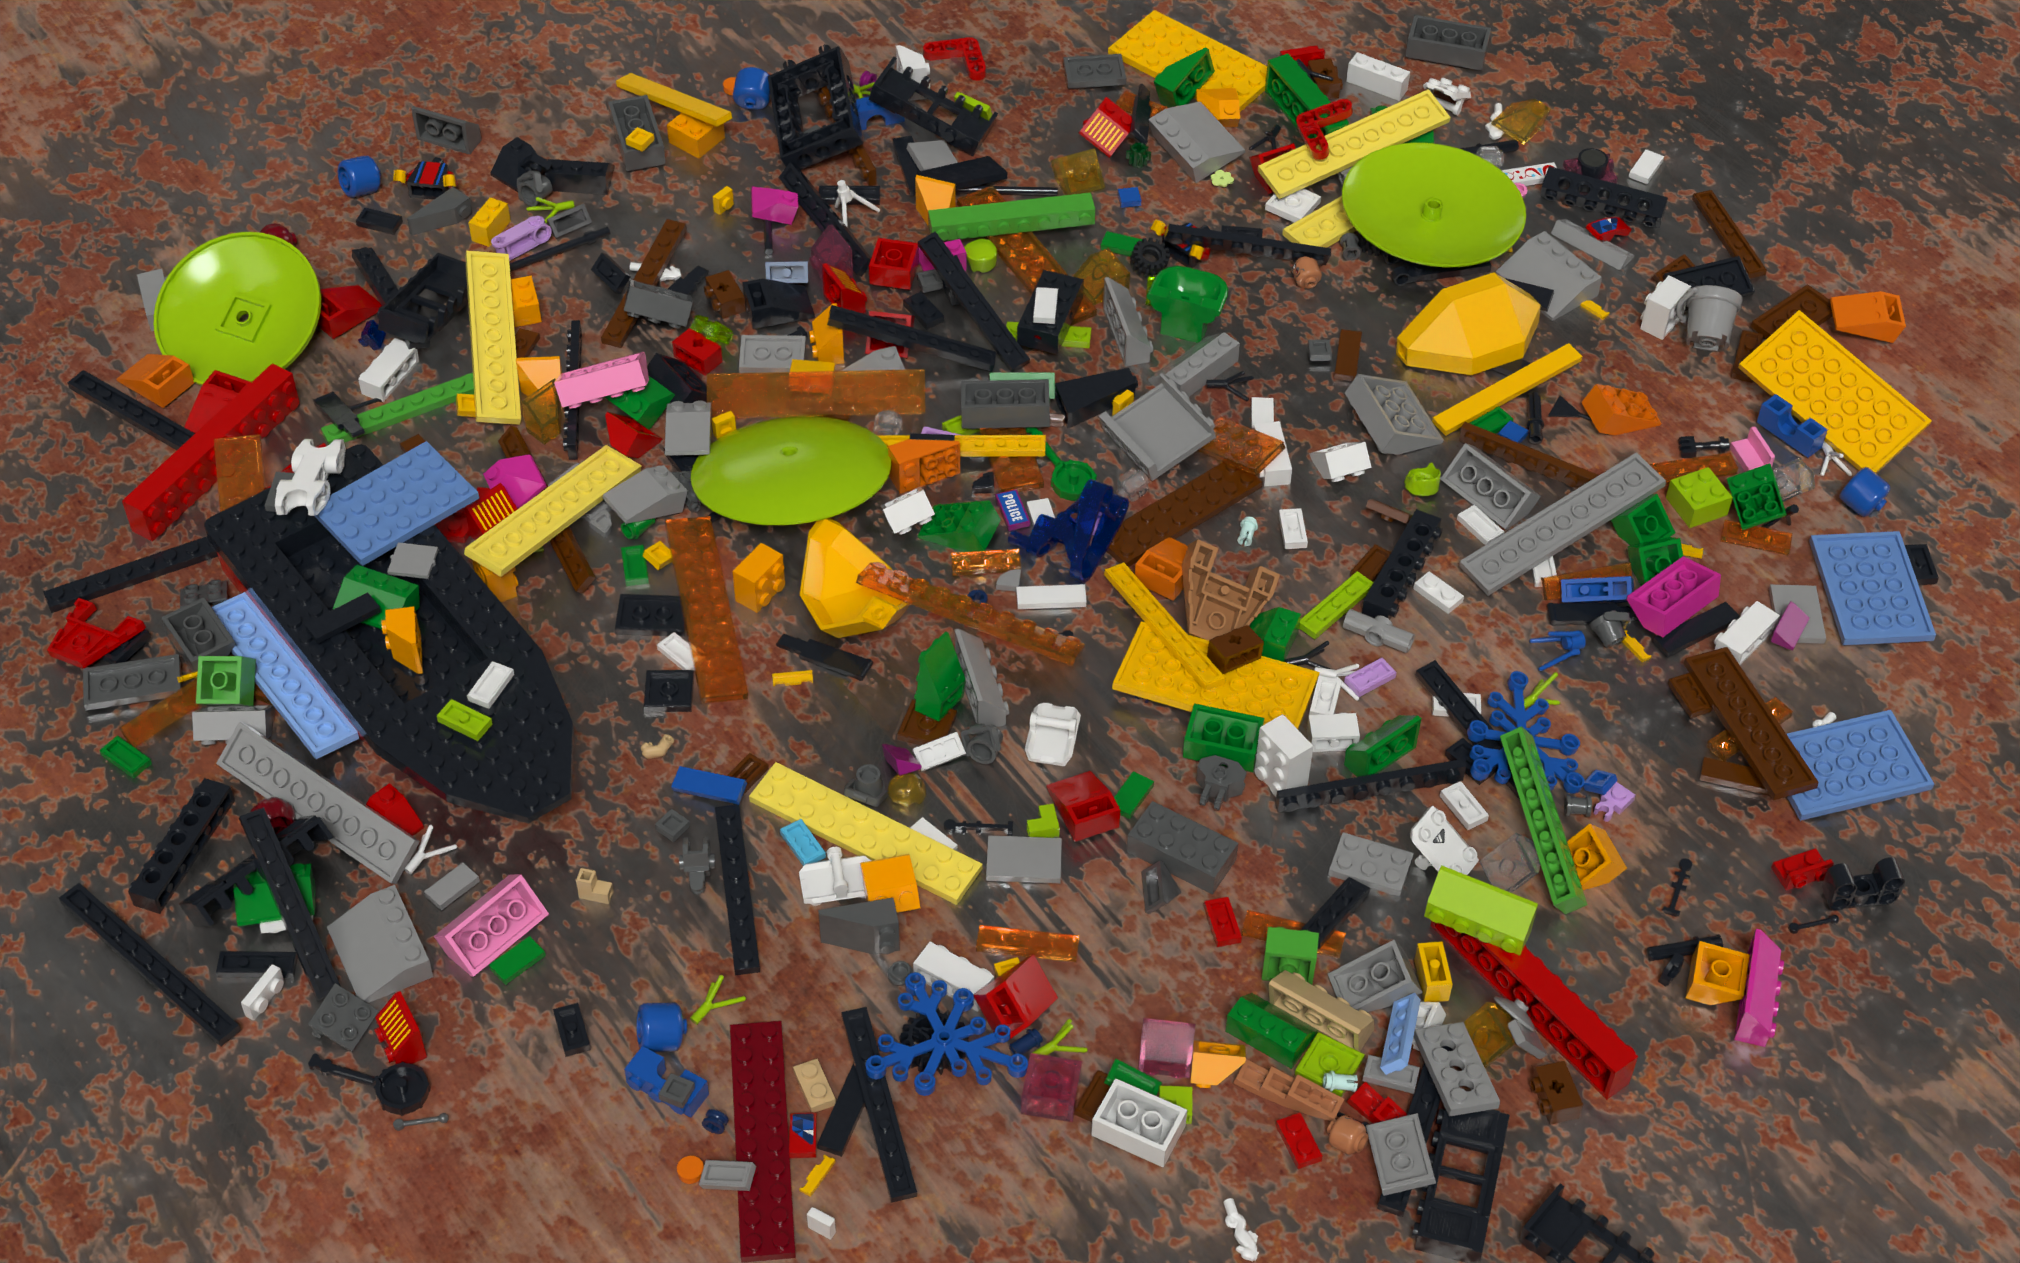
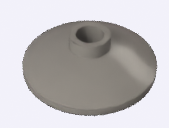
[1493,996,1536,1032]

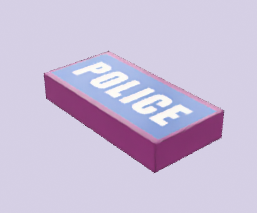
[995,489,1030,531]

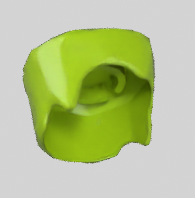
[964,239,997,273]
[1404,463,1441,496]

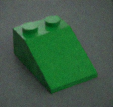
[1154,47,1215,108]

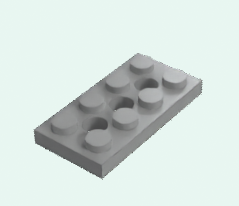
[1413,1022,1500,1116]

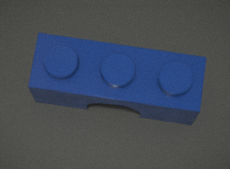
[856,97,905,130]
[1757,394,1828,458]
[624,1046,709,1118]

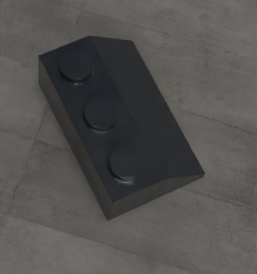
[545,159,615,195]
[647,353,720,405]

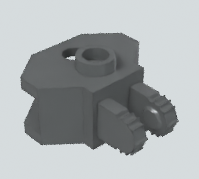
[1196,755,1247,810]
[679,837,715,896]

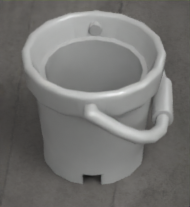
[1675,285,1743,351]

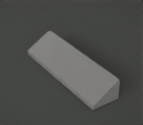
[1551,219,1634,270]

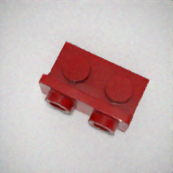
[1280,45,1325,67]
[1771,848,1834,891]

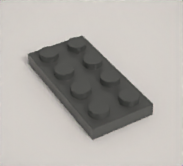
[83,654,182,711]

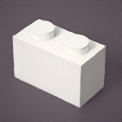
[1307,713,1360,752]

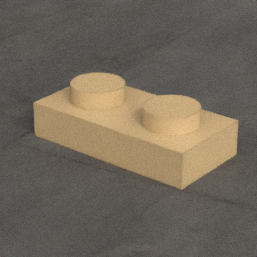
[793,1059,836,1113]

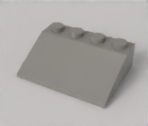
[1149,101,1245,183]
[1495,231,1602,321]
[1345,374,1444,455]
[327,885,433,1003]

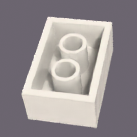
[1255,714,1313,796]
[1091,1078,1187,1167]

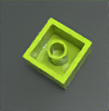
[1666,467,1733,528]

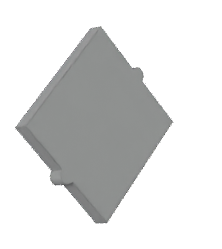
[387,542,438,579]

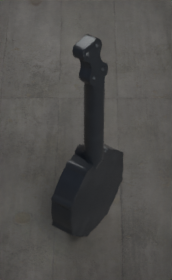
[308,1054,431,1116]

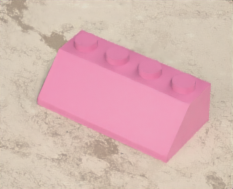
[554,352,649,409]
[434,874,549,977]

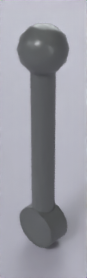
[393,1113,449,1131]

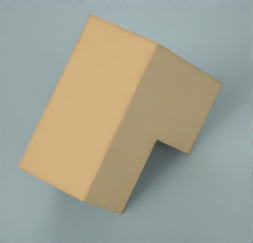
[576,868,614,904]

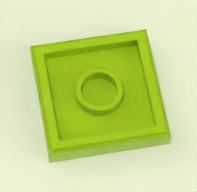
[1294,1032,1365,1097]

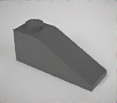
[407,187,472,235]

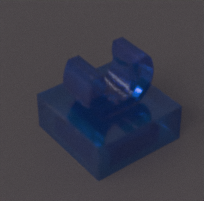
[358,320,386,351]

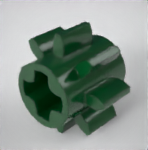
[1126,143,1151,168]

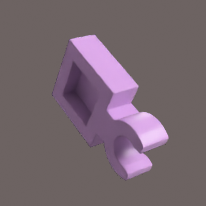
[1594,782,1635,822]

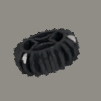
[899,1008,969,1075]

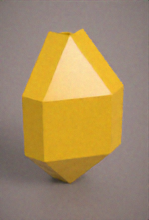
[1396,272,1541,375]
[800,518,913,638]

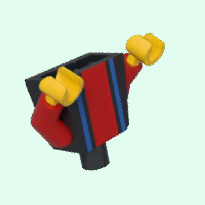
[393,157,458,200]
[1150,219,1211,268]

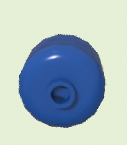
[733,67,770,110]
[337,156,381,198]
[1839,467,1890,517]
[637,1002,687,1052]

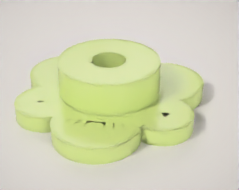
[1211,170,1234,187]

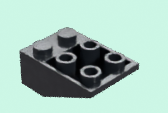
[742,279,815,329]

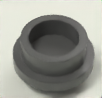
[888,961,913,986]

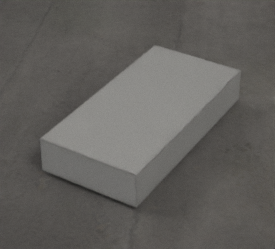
[424,863,480,910]
[1508,1019,1547,1059]
[1362,1055,1420,1094]
[699,1160,756,1191]

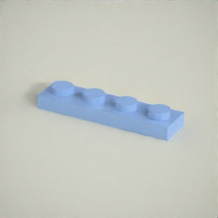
[1380,993,1421,1075]

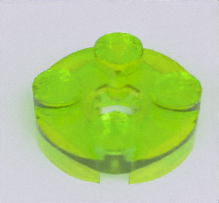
[690,315,734,344]

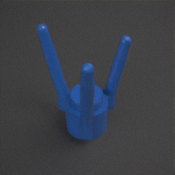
[1530,630,1586,671]

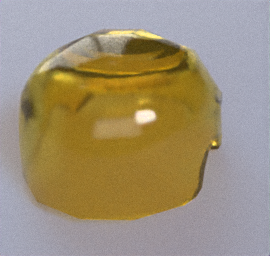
[888,772,927,807]

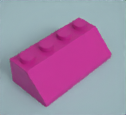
[1627,556,1721,637]
[1734,929,1784,1047]

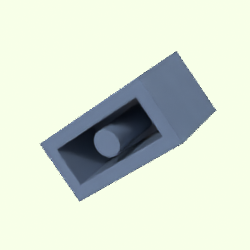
[765,261,809,283]

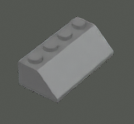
[1103,277,1153,366]
[1148,332,1240,397]
[1440,443,1541,530]
[954,629,1009,727]

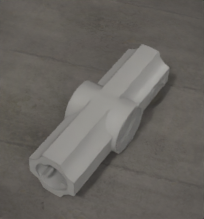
[1343,609,1415,653]

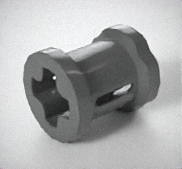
[1340,233,1361,260]
[1564,795,1592,817]

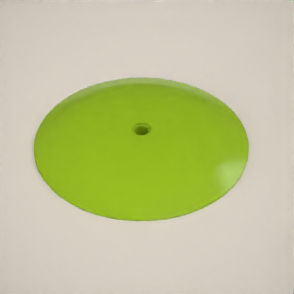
[1342,143,1526,267]
[691,416,891,525]

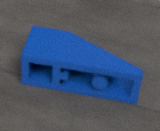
[1561,576,1634,603]

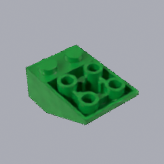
[1727,463,1787,530]
[918,500,1001,553]
[914,631,966,721]

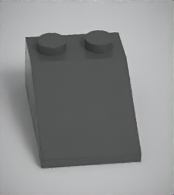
[818,898,900,955]

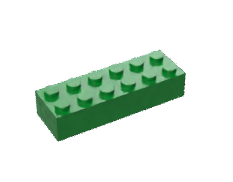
[1265,54,1350,138]

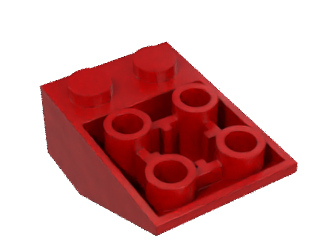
[317,285,382,339]
[184,370,251,433]
[1046,771,1120,842]
[973,954,1058,1039]

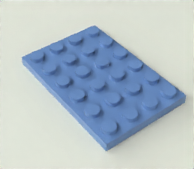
[315,441,479,566]
[1809,531,1936,645]
[1787,710,1934,821]

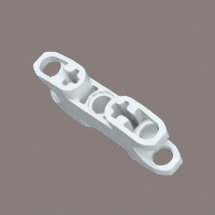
[275,439,346,516]

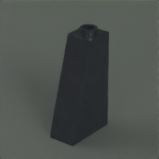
[1055,368,1138,428]

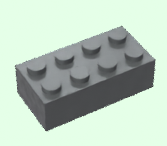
[1405,15,1491,70]
[608,95,666,171]
[961,379,1050,429]
[1127,801,1238,895]

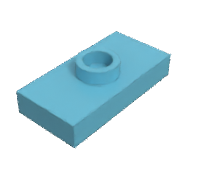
[780,819,826,866]

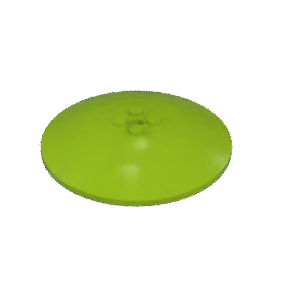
[153,232,321,386]

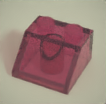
[809,224,853,281]
[1138,1018,1196,1079]

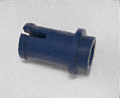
[1009,1028,1043,1055]

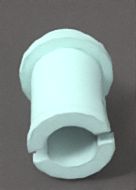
[1237,517,1258,546]
[1323,1071,1358,1092]

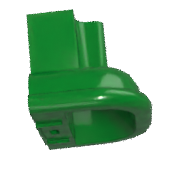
[1146,266,1229,343]

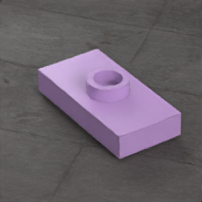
[1344,658,1397,697]

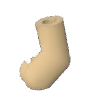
[641,734,674,759]

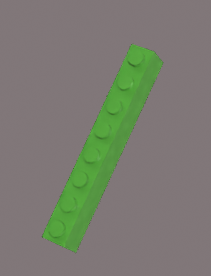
[928,192,1095,241]

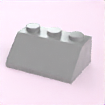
[192,705,276,745]

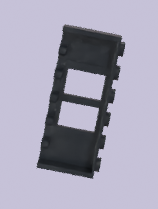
[868,57,998,156]
[377,253,468,344]
[179,815,333,926]
[1411,1108,1510,1263]
[1519,1183,1655,1263]

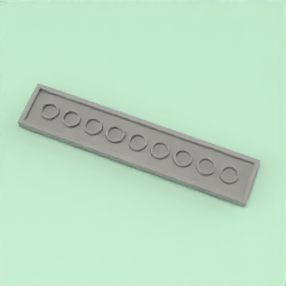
[1459,452,1666,596]
[216,722,420,884]

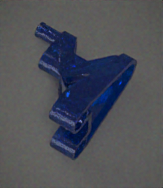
[1008,479,1129,583]

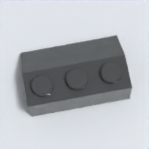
[411,106,482,155]
[624,279,693,328]
[161,597,236,679]

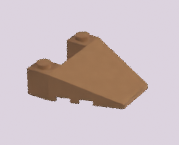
[1182,539,1280,641]

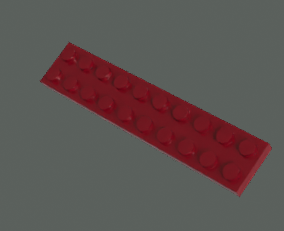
[730,1021,796,1263]

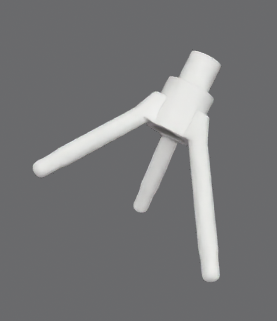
[835,180,880,227]

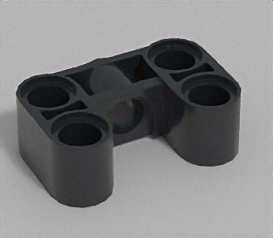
[1821,858,1905,911]

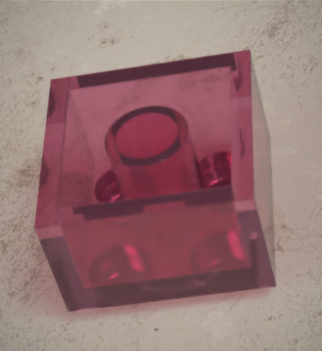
[1021,1053,1082,1122]

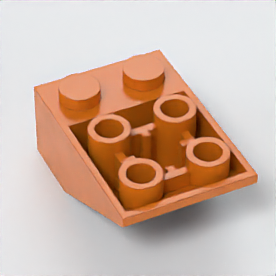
[1830,291,1906,343]
[116,354,195,408]
[1581,384,1662,436]
[888,439,960,494]
[1135,537,1188,601]

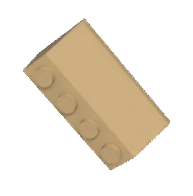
[1269,970,1374,1052]

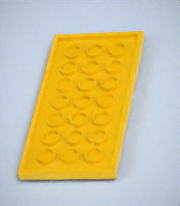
[1108,10,1267,112]
[1738,310,1932,474]
[1112,621,1320,730]

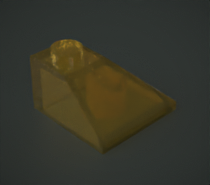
[1491,99,1551,144]
[522,378,562,445]
[1464,1002,1516,1069]

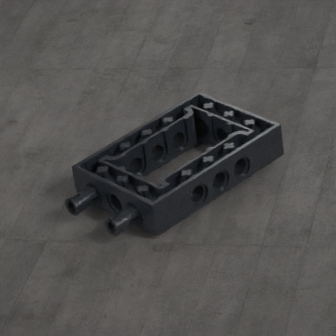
[768,44,864,170]

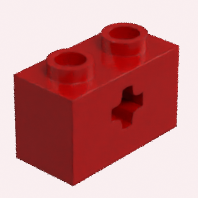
[672,328,723,376]

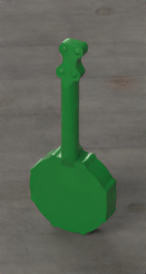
[1026,427,1097,502]

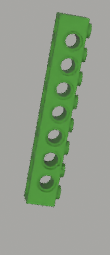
[1500,726,1588,915]

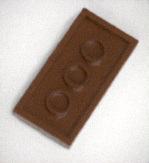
[1750,284,1833,339]

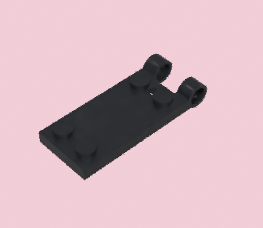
[1382,251,1492,286]

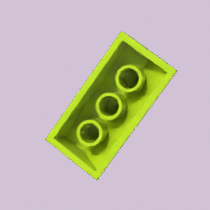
[1424,865,1538,955]

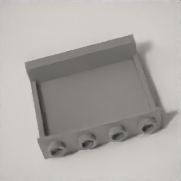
[1099,373,1216,481]

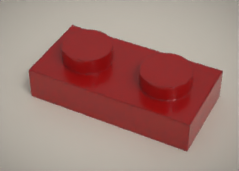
[1204,897,1242,947]
[1276,1113,1323,1169]

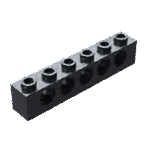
[1541,166,1668,228]
[1362,509,1443,620]
[128,778,235,914]

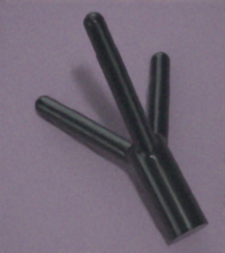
[1296,59,1334,81]
[1249,125,1281,150]
[1207,371,1254,401]
[1761,504,1799,531]
[1285,641,1333,670]

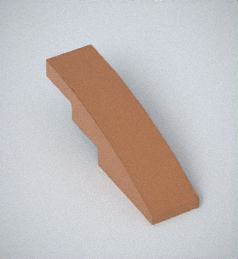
[1233,1059,1344,1121]

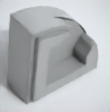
[589,510,612,538]
[996,569,1021,591]

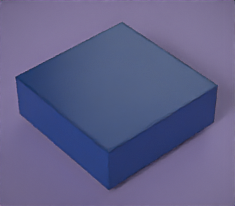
[1118,187,1141,208]
[1498,421,1529,443]
[1583,769,1618,795]

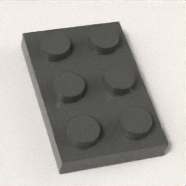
[1063,54,1126,89]

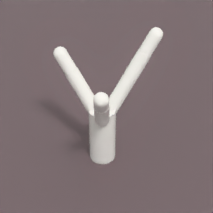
[1820,441,1852,476]
[1314,664,1359,701]
[404,825,457,875]

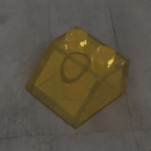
[1051,148,1105,195]
[1073,248,1130,306]

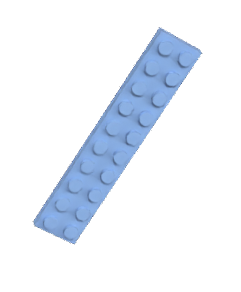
[211,592,359,759]

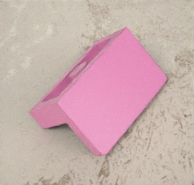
[1730,426,1775,472]

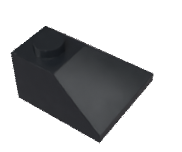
[490,137,545,192]

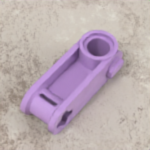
[491,216,552,261]

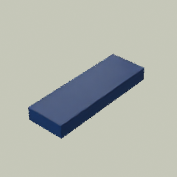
[671,766,747,805]

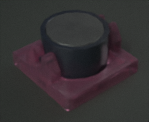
[1563,148,1618,184]

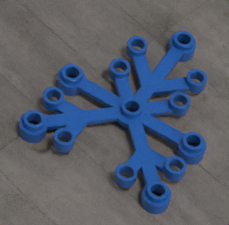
[1467,671,1585,794]
[865,972,1028,1096]

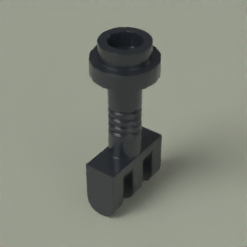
[1678,436,1729,459]

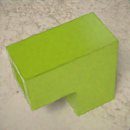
[1026,804,1060,838]
[1159,1086,1192,1124]

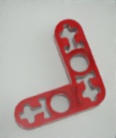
[923,37,986,81]
[1296,99,1353,160]

